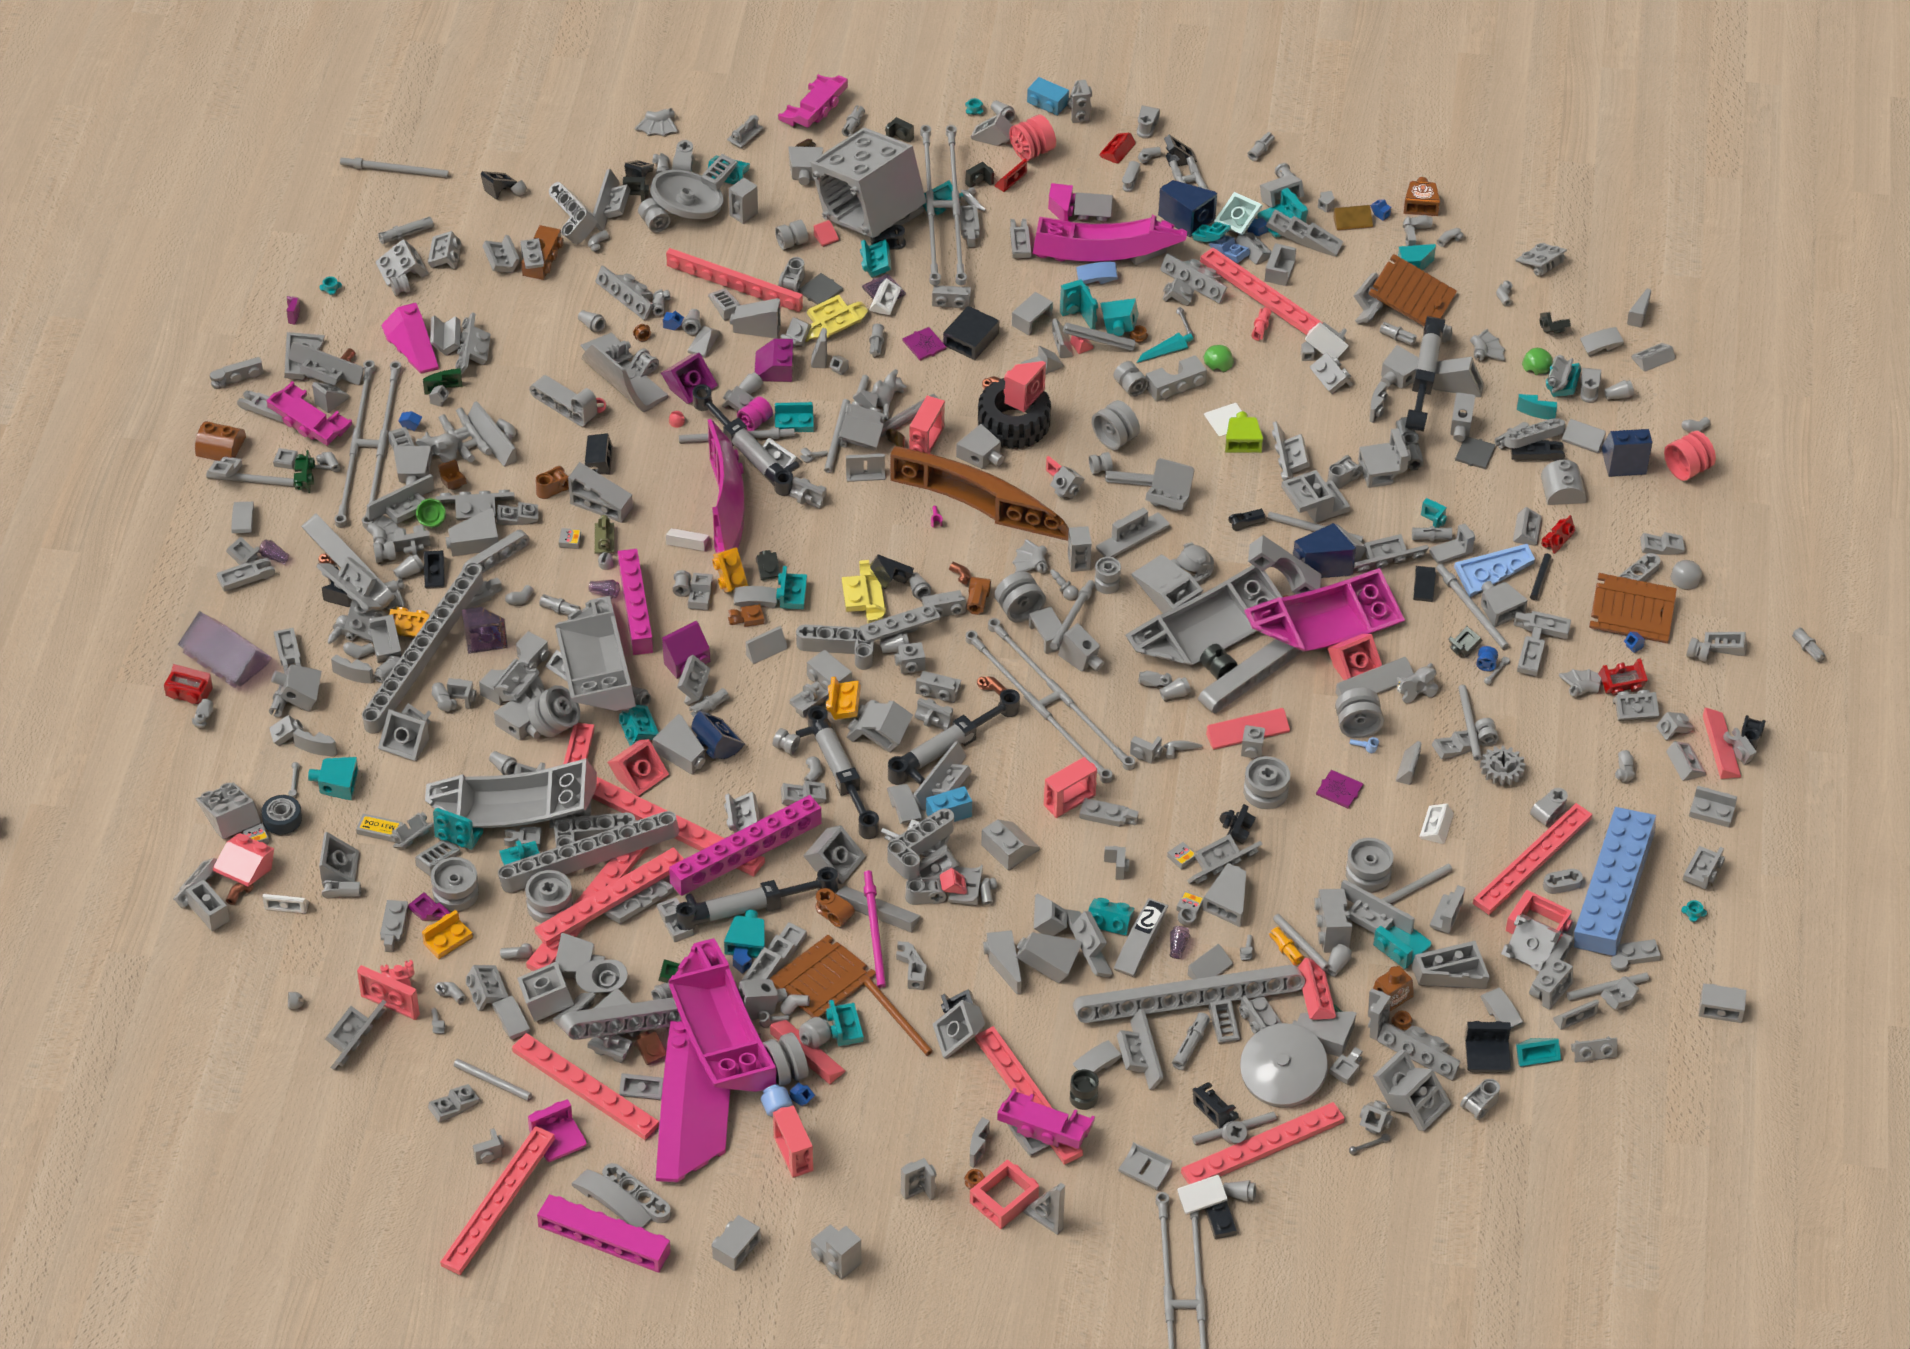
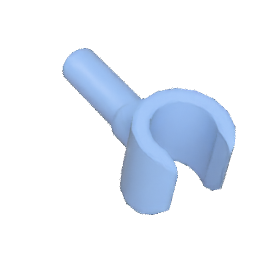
[1350,737,1379,753]

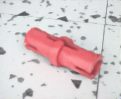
[1251,307,1271,340]

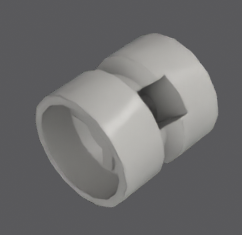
[638,198,670,233]
[775,219,808,250]
[1113,361,1149,397]
[1094,557,1121,594]

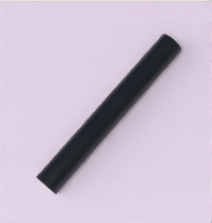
[1530,553,1552,600]

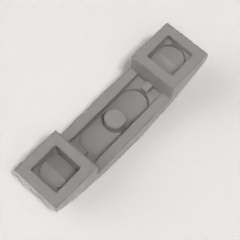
[572,1169,652,1228]

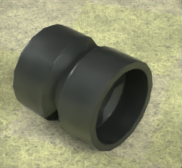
[1200,643,1238,680]
[1069,1069,1099,1110]

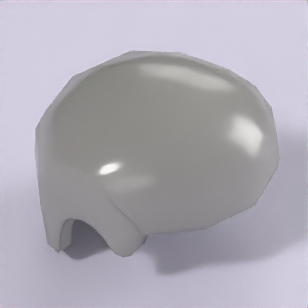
[1671,560,1702,589]

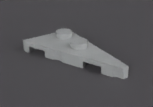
[1023,1183,1065,1235]

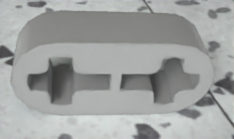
[1543,869,1583,894]

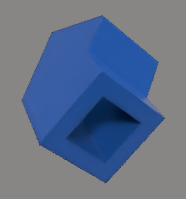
[1370,199,1392,221]
[1247,217,1268,236]
[663,311,684,330]
[398,411,422,431]
[1624,632,1645,653]
[733,948,752,974]
[790,1082,815,1106]

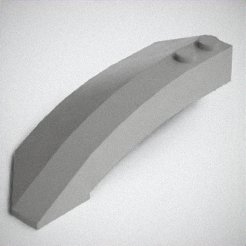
[1125,565,1283,665]
[555,596,636,711]
[425,759,597,828]

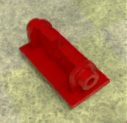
[1541,515,1576,554]

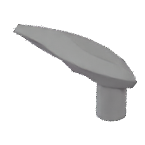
[961,187,986,212]
[1163,740,1202,759]

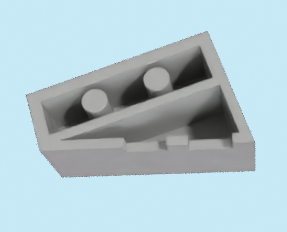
[568,462,633,523]
[1314,889,1352,953]
[1412,941,1490,989]

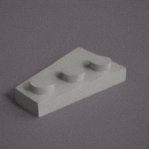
[284,332,325,380]
[603,880,674,924]

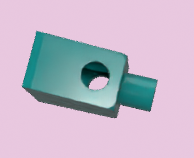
[1100,298,1139,336]
[308,757,359,800]
[724,910,765,958]

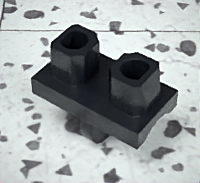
[1219,804,1256,844]

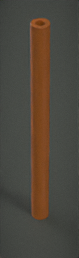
[864,978,933,1056]

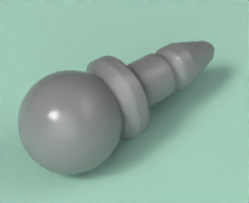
[1050,569,1079,601]
[328,615,347,644]

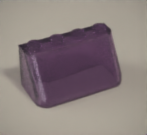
[177,611,272,688]

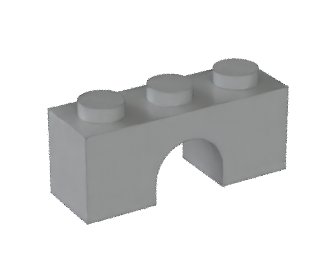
[1146,355,1207,401]

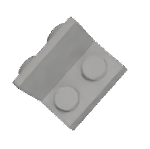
[376,239,428,287]

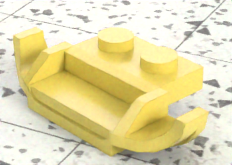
[805,295,869,342]
[842,560,886,624]

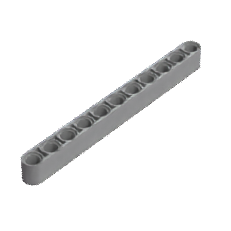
[362,562,484,734]
[1073,965,1305,1023]

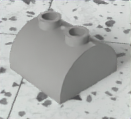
[1541,460,1586,505]

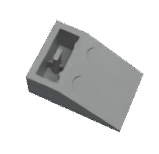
[1131,554,1203,613]
[196,782,261,839]

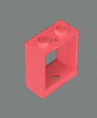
[909,395,945,454]
[1044,757,1097,818]
[1506,890,1573,945]
[773,1105,813,1178]
[970,1159,1039,1229]

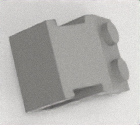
[838,402,885,450]
[1358,428,1411,488]
[846,700,913,752]

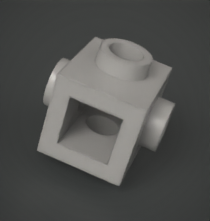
[1050,466,1085,498]
[895,642,925,674]
[1360,1100,1393,1134]

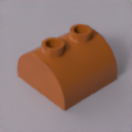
[195,421,246,461]

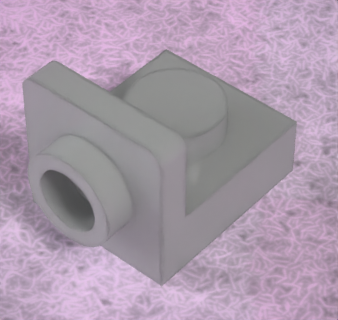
[781,317,811,347]

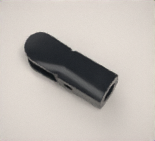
[1228,508,1265,531]

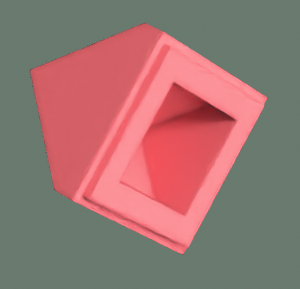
[1070,335,1094,354]

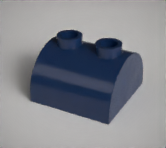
[691,710,745,759]

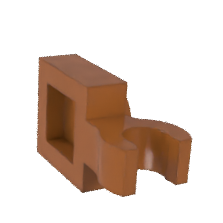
[728,604,764,627]

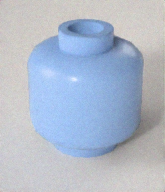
[761,1084,793,1117]

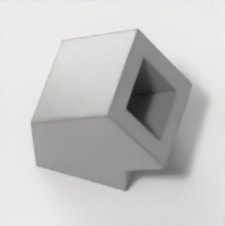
[1318,191,1335,213]
[1301,341,1318,361]
[829,355,849,375]
[429,385,450,407]

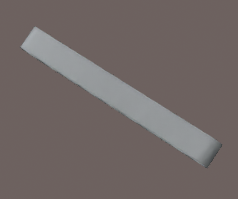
[498,811,679,892]

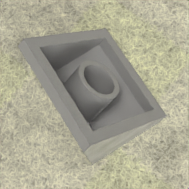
[378,709,429,761]
[319,832,359,885]

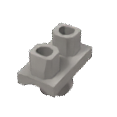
[789,477,827,509]
[393,525,431,555]
[789,681,829,718]
[914,698,953,730]
[587,1034,632,1063]

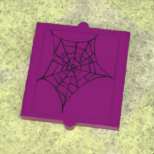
[902,327,946,361]
[1316,770,1363,809]

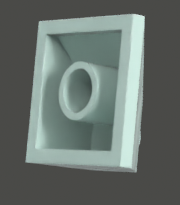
[1214,192,1263,236]

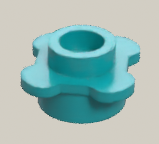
[965,98,983,115]
[319,276,342,295]
[1681,900,1707,922]

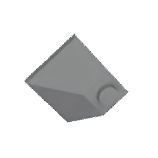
[933,1000,985,1059]

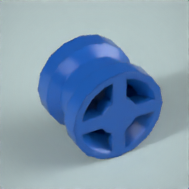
[1476,646,1498,671]

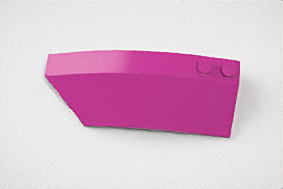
[656,1021,730,1182]

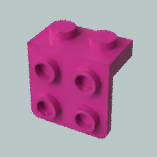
[528,1099,586,1162]

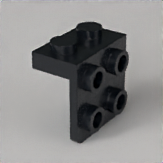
[1465,1021,1511,1073]

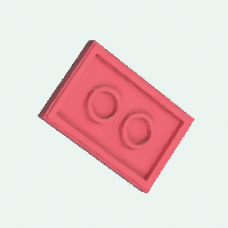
[357,965,420,1020]

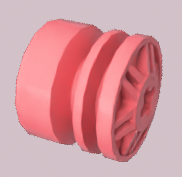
[1009,114,1056,161]
[1664,431,1716,481]

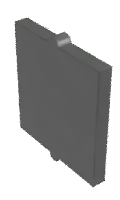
[798,273,843,305]
[1455,436,1496,469]

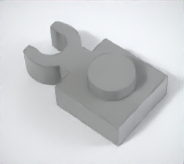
[504,827,541,849]

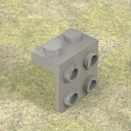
[1145,458,1195,511]

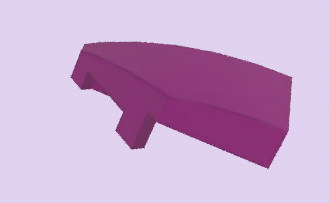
[286,296,300,325]
[408,892,450,921]

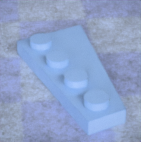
[1454,544,1535,597]

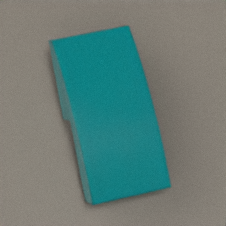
[1192,222,1231,242]
[1517,394,1557,420]

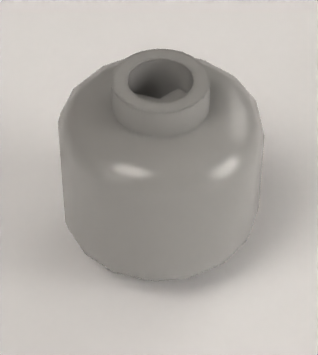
[799,1017,831,1049]

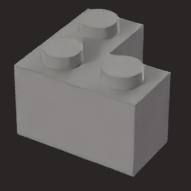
[811,1224,861,1280]

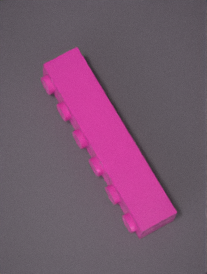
[618,549,653,655]
[537,1194,671,1273]

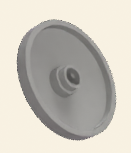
[650,170,723,219]
[1240,1023,1328,1107]

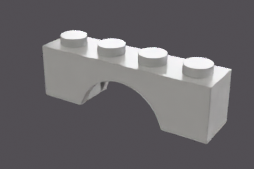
[1248,535,1321,594]
[479,631,549,705]

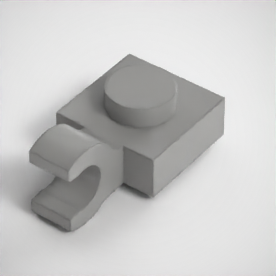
[1723,728,1757,765]
[1329,1047,1363,1084]

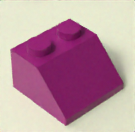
[754,339,794,382]
[661,352,718,404]
[662,621,711,679]

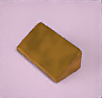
[1333,205,1373,230]

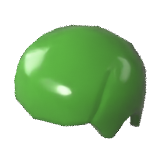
[1203,345,1234,372]
[1522,347,1553,375]
[416,498,446,528]

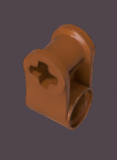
[536,466,569,499]
[815,888,855,927]

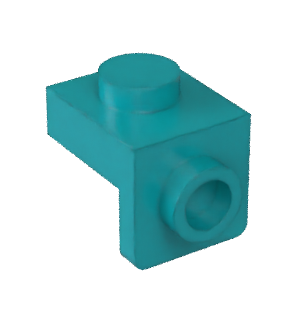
[1421,498,1447,528]

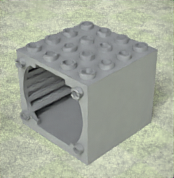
[810,127,926,238]

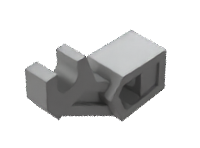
[896,941,927,990]

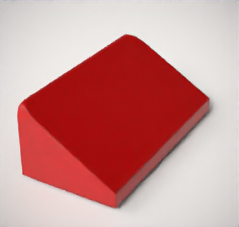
[1099,132,1136,164]
[994,159,1027,192]

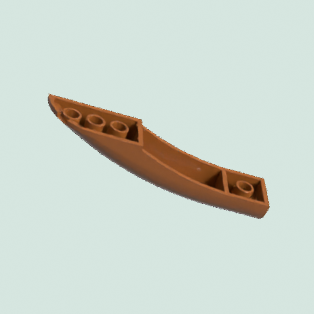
[890,446,1069,541]

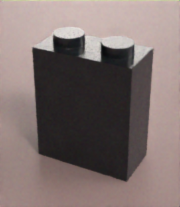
[943,306,1000,360]

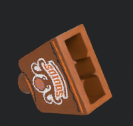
[1403,177,1440,216]
[1373,966,1414,1011]

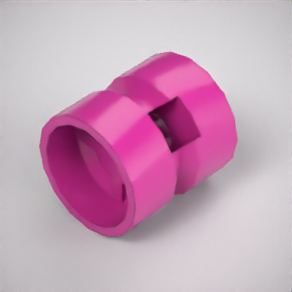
[737,396,773,431]

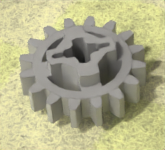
[1480,745,1525,786]

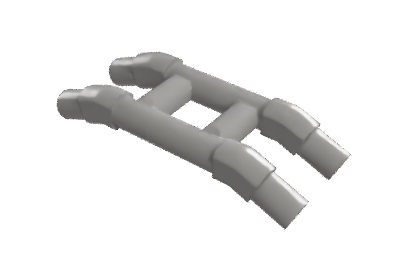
[1169,156,1209,190]
[438,407,492,462]

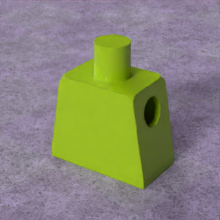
[1225,411,1263,453]

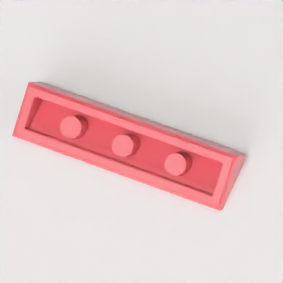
[1206,708,1290,750]
[1703,708,1741,779]
[1298,957,1336,1020]
[770,1020,845,1085]

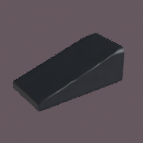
[424,550,445,588]

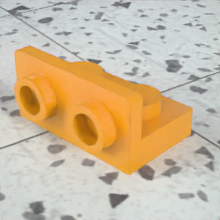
[712,547,748,592]
[389,607,430,638]
[826,676,861,720]
[422,910,473,960]

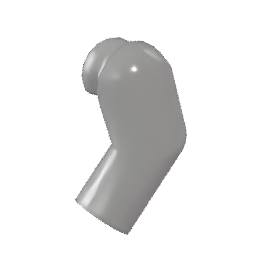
[588,230,609,252]
[1496,280,1513,306]
[804,756,822,782]
[980,878,997,905]
[781,995,810,1015]

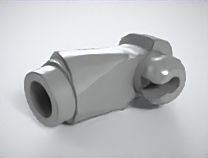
[652,153,670,175]
[1403,215,1433,233]
[651,289,671,316]
[373,656,400,683]
[1138,670,1172,687]
[432,682,457,712]
[192,699,213,728]
[1615,750,1635,782]

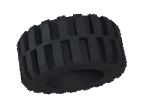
[978,378,1051,449]

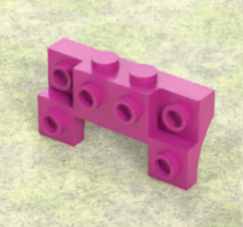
[778,74,848,128]
[266,381,352,446]
[997,1088,1095,1149]

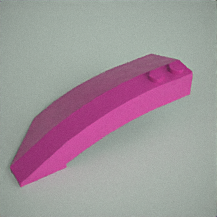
[1033,214,1187,261]
[708,419,745,553]
[1244,568,1405,652]
[669,938,776,1092]

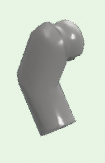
[1138,147,1161,163]
[1437,228,1464,247]
[1682,417,1711,432]
[496,418,516,441]
[316,452,340,471]
[505,585,534,605]
[343,642,374,659]
[500,943,533,959]
[435,982,466,1004]

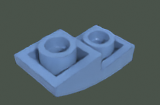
[1208,234,1250,263]
[1076,262,1118,285]

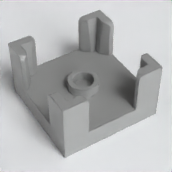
[1501,914,1561,972]

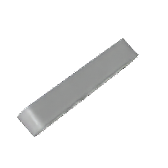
[301,513,396,611]
[1198,639,1303,713]
[559,997,682,1040]

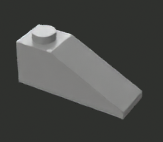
[983,930,1021,994]

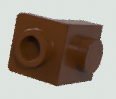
[438,460,467,490]

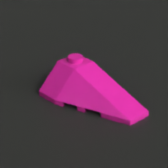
[381,303,439,374]

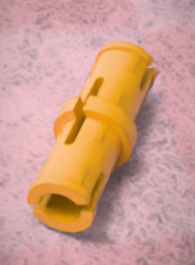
[1269,927,1304,966]

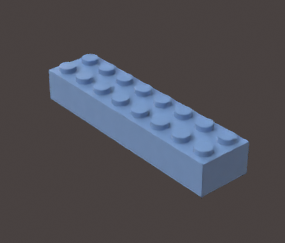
[1574,807,1656,956]

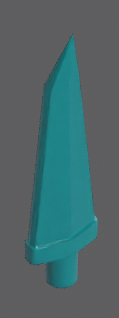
[1136,332,1193,363]

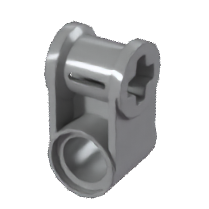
[1137,105,1160,138]
[672,140,693,172]
[778,257,805,292]
[1581,368,1601,403]
[1327,455,1363,489]
[1530,788,1568,827]
[905,876,946,905]
[1460,1079,1500,1120]

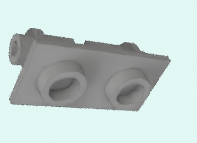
[727,115,763,148]
[1547,355,1574,393]
[390,812,434,848]
[1571,1036,1617,1062]

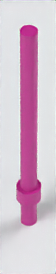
[864,870,886,988]

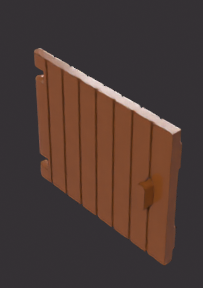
[1368,254,1457,326]
[1589,573,1677,644]
[769,935,876,1018]

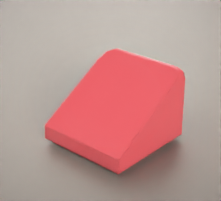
[814,220,839,247]
[1046,456,1062,477]
[940,868,967,895]

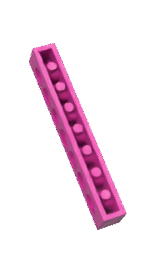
[669,795,822,896]

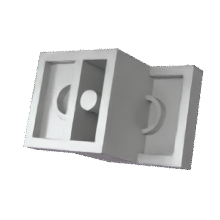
[1281,470,1350,523]
[1373,1050,1451,1131]

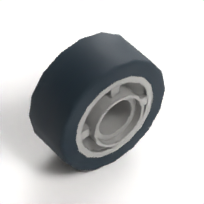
[262,795,302,835]

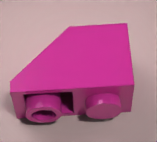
[1048,183,1076,221]

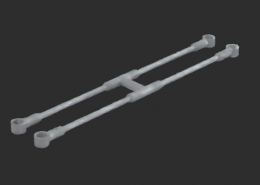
[920,125,967,286]
[335,360,402,529]
[966,618,1135,783]
[1155,1192,1206,1349]

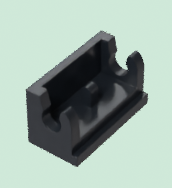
[585,433,613,475]
[1192,1082,1239,1129]

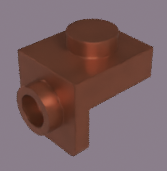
[633,1031,666,1065]

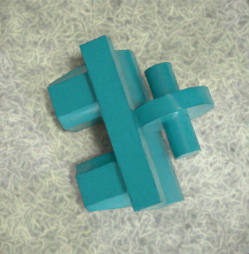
[499,840,540,865]

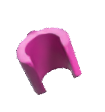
[931,505,943,527]

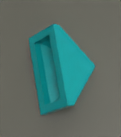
[1516,1038,1561,1066]

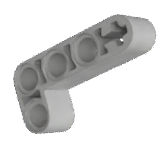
[549,182,598,244]
[529,375,597,426]
[796,625,874,670]
[887,808,954,880]
[554,812,636,848]

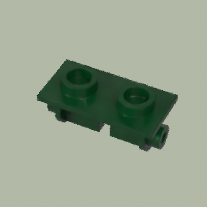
[293,450,315,493]

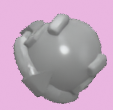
[1176,542,1214,585]

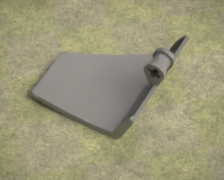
[582,343,668,412]

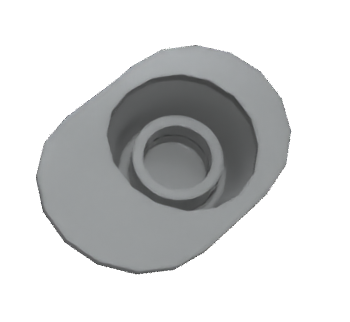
[576,959,628,993]

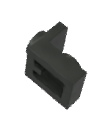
[885,117,914,142]
[965,161,994,188]

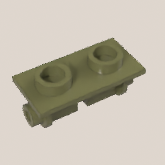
[595,515,614,554]

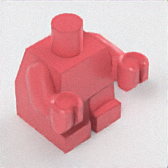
[380,960,415,987]

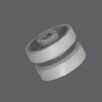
[1092,400,1140,450]
[995,571,1046,622]
[527,685,580,737]
[1335,688,1384,738]
[1243,756,1290,809]
[1346,838,1394,892]
[431,857,479,911]
[525,870,573,924]
[763,1032,808,1087]

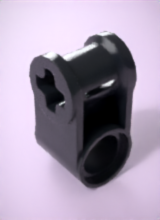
[870,225,906,250]
[1741,715,1766,750]

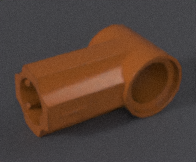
[967,576,991,615]

